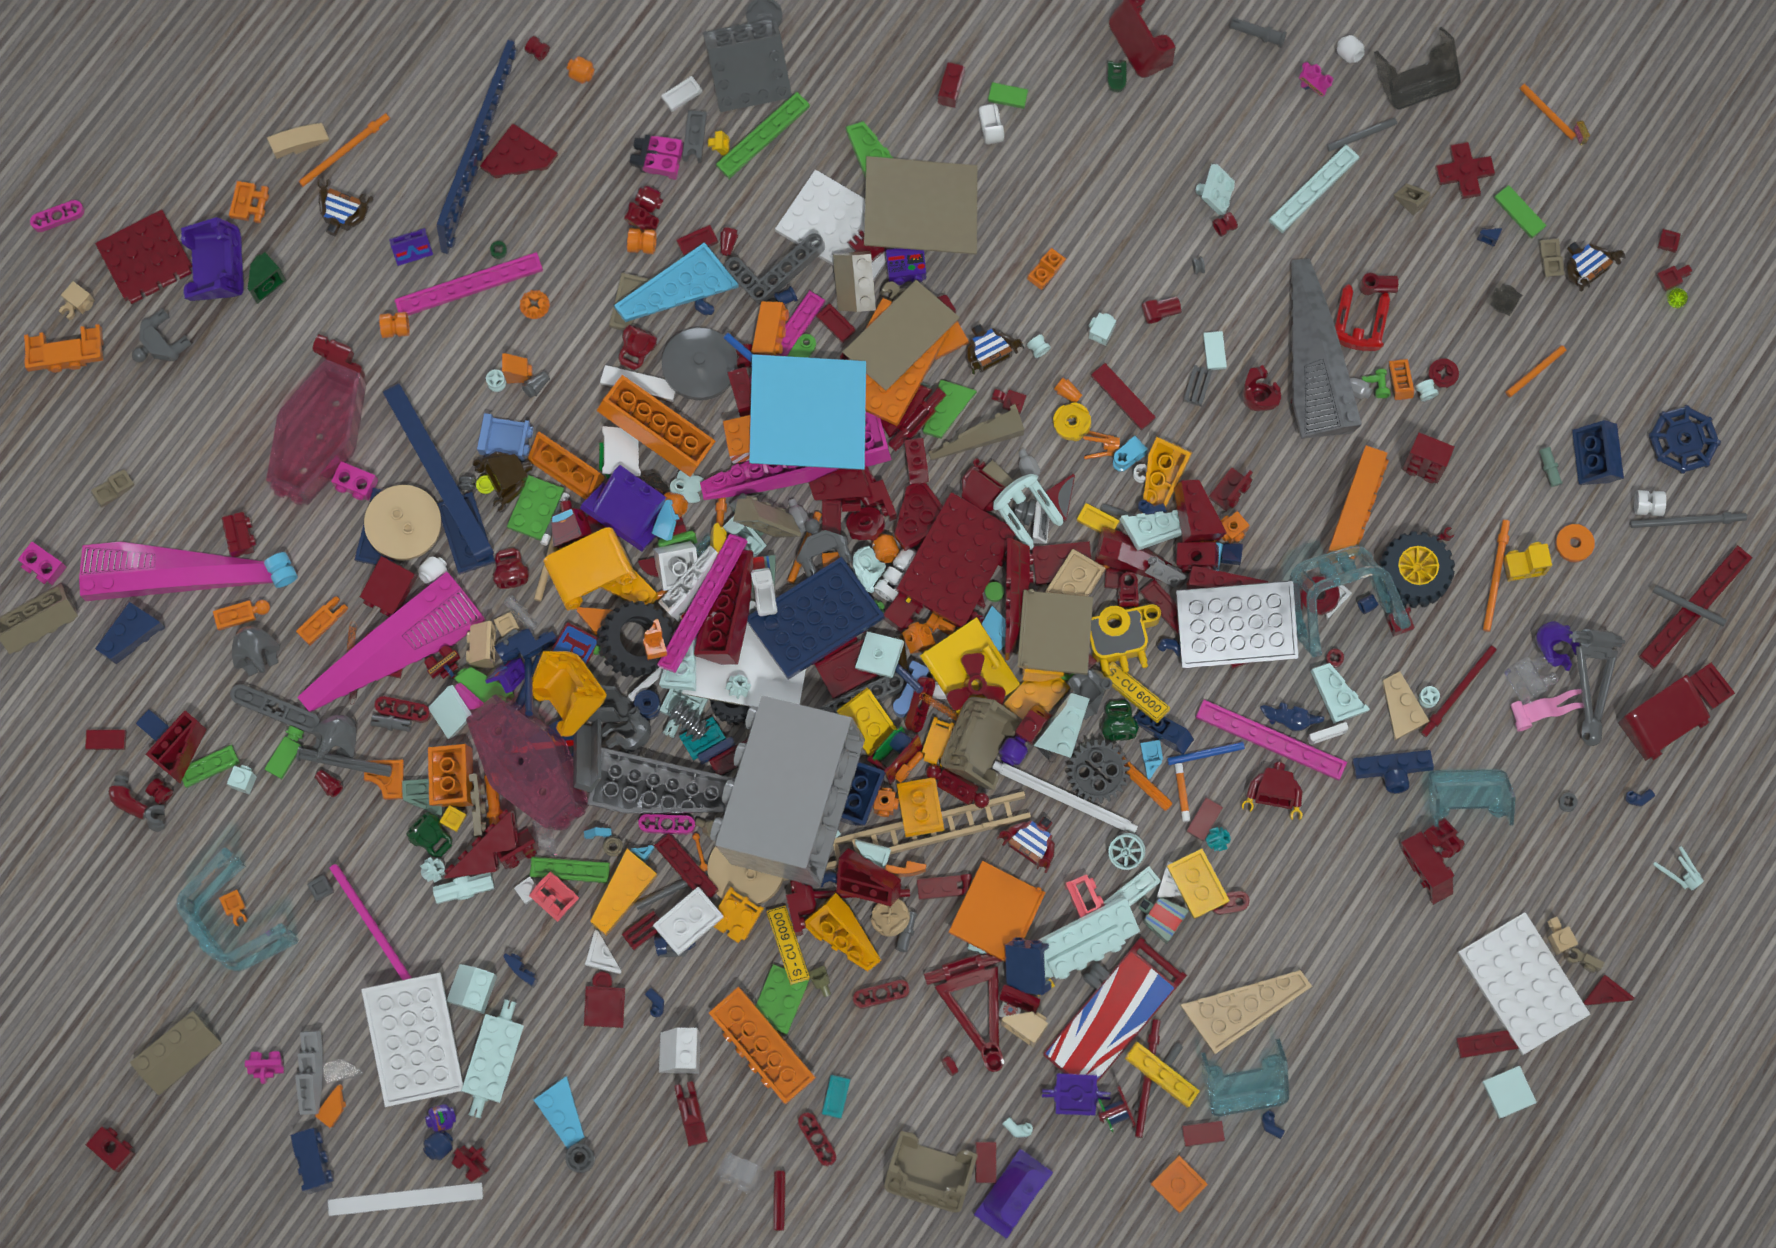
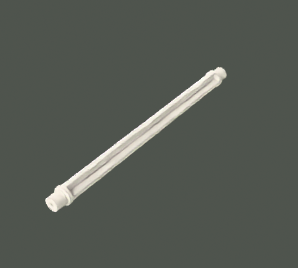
[992,761,1138,834]

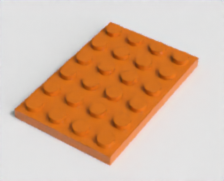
[848,298,950,426]

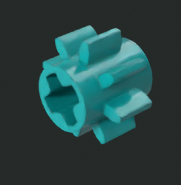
[1206,827,1231,852]

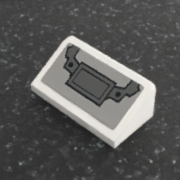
[1032,501,1050,544]

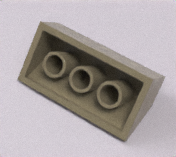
[0,583,78,654]
[130,1011,222,1096]

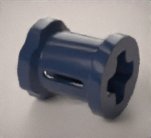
[774,286,798,305]

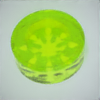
[1668,288,1688,308]

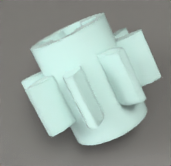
[726,674,751,699]
[420,857,445,882]

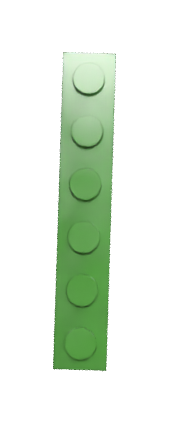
[716,92,810,179]

